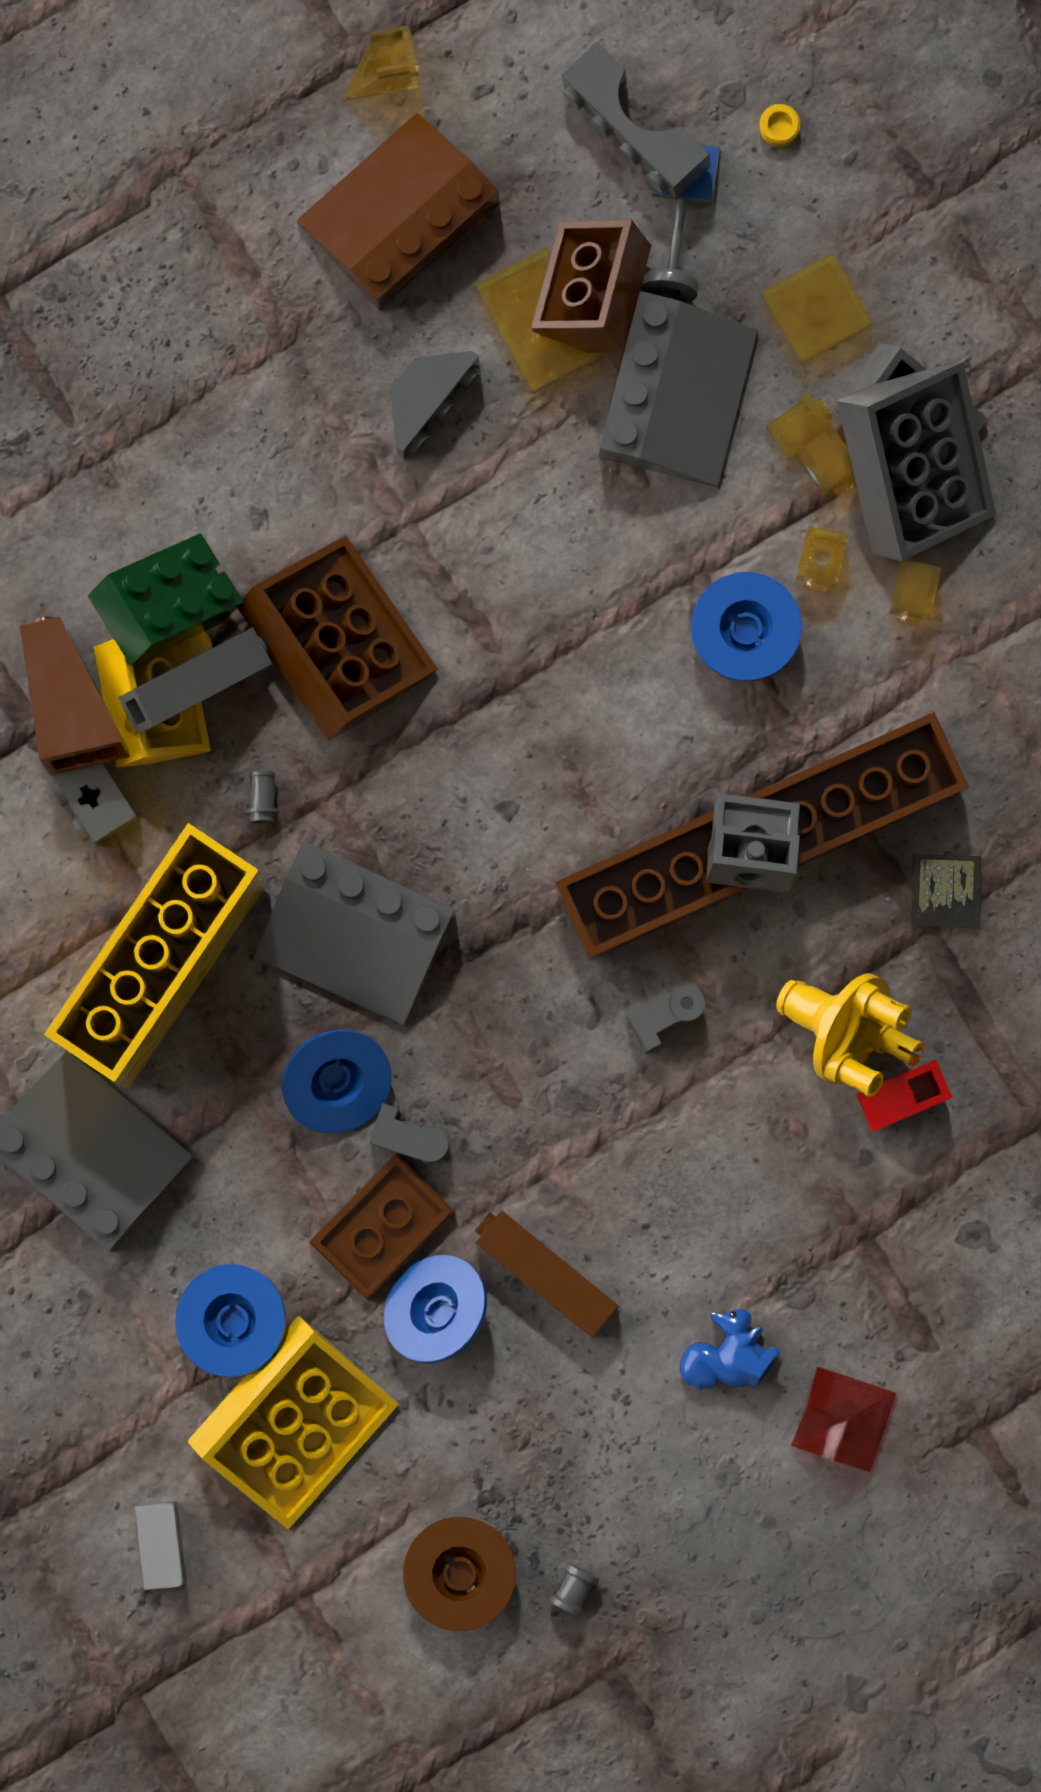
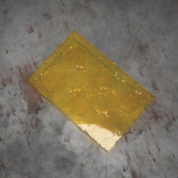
[475,247,605,394]

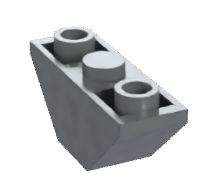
[389,351,481,459]

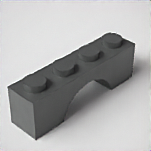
[562,42,711,200]

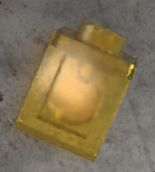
[766,393,833,461]

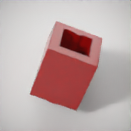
[856,1059,953,1132]

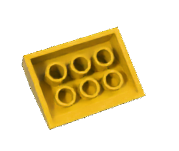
[188,1315,399,1530]

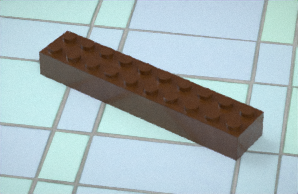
[555,712,969,961]

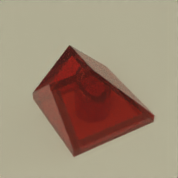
[791,1366,896,1472]

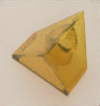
[341,25,420,102]

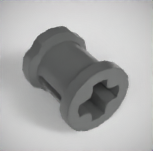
[548,1563,600,1617]

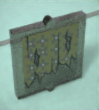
[911,851,982,932]

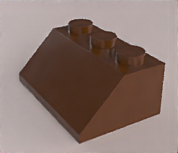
[531,220,652,353]

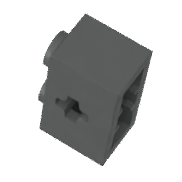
[50,763,139,846]

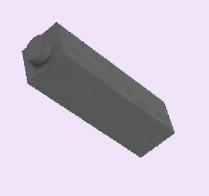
[118,627,272,734]

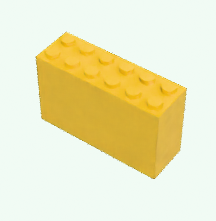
[44,823,268,1089]

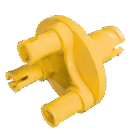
[776,973,925,1097]

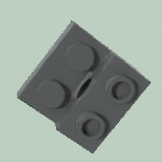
[706,793,800,893]

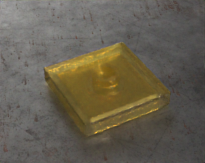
[761,253,873,365]

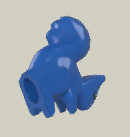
[680,1309,781,1390]

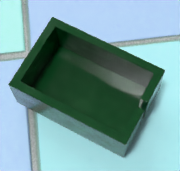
[88,533,244,666]

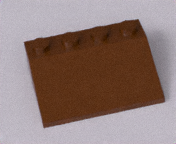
[297,113,499,310]
[238,535,438,741]

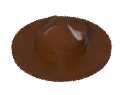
[403,1517,516,1631]

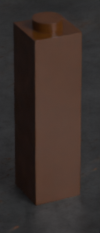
[475,1210,619,1338]

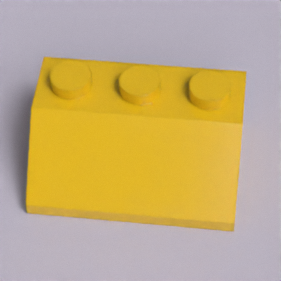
[93,639,211,768]

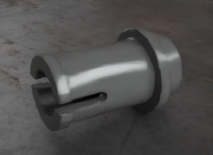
[246,771,279,824]

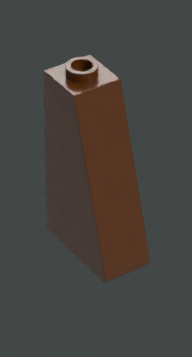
[20,616,130,775]

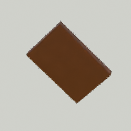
[309,1153,455,1301]

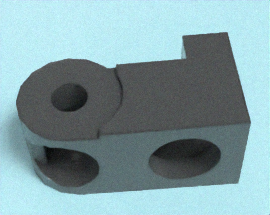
[626,985,705,1053]
[369,1103,449,1163]

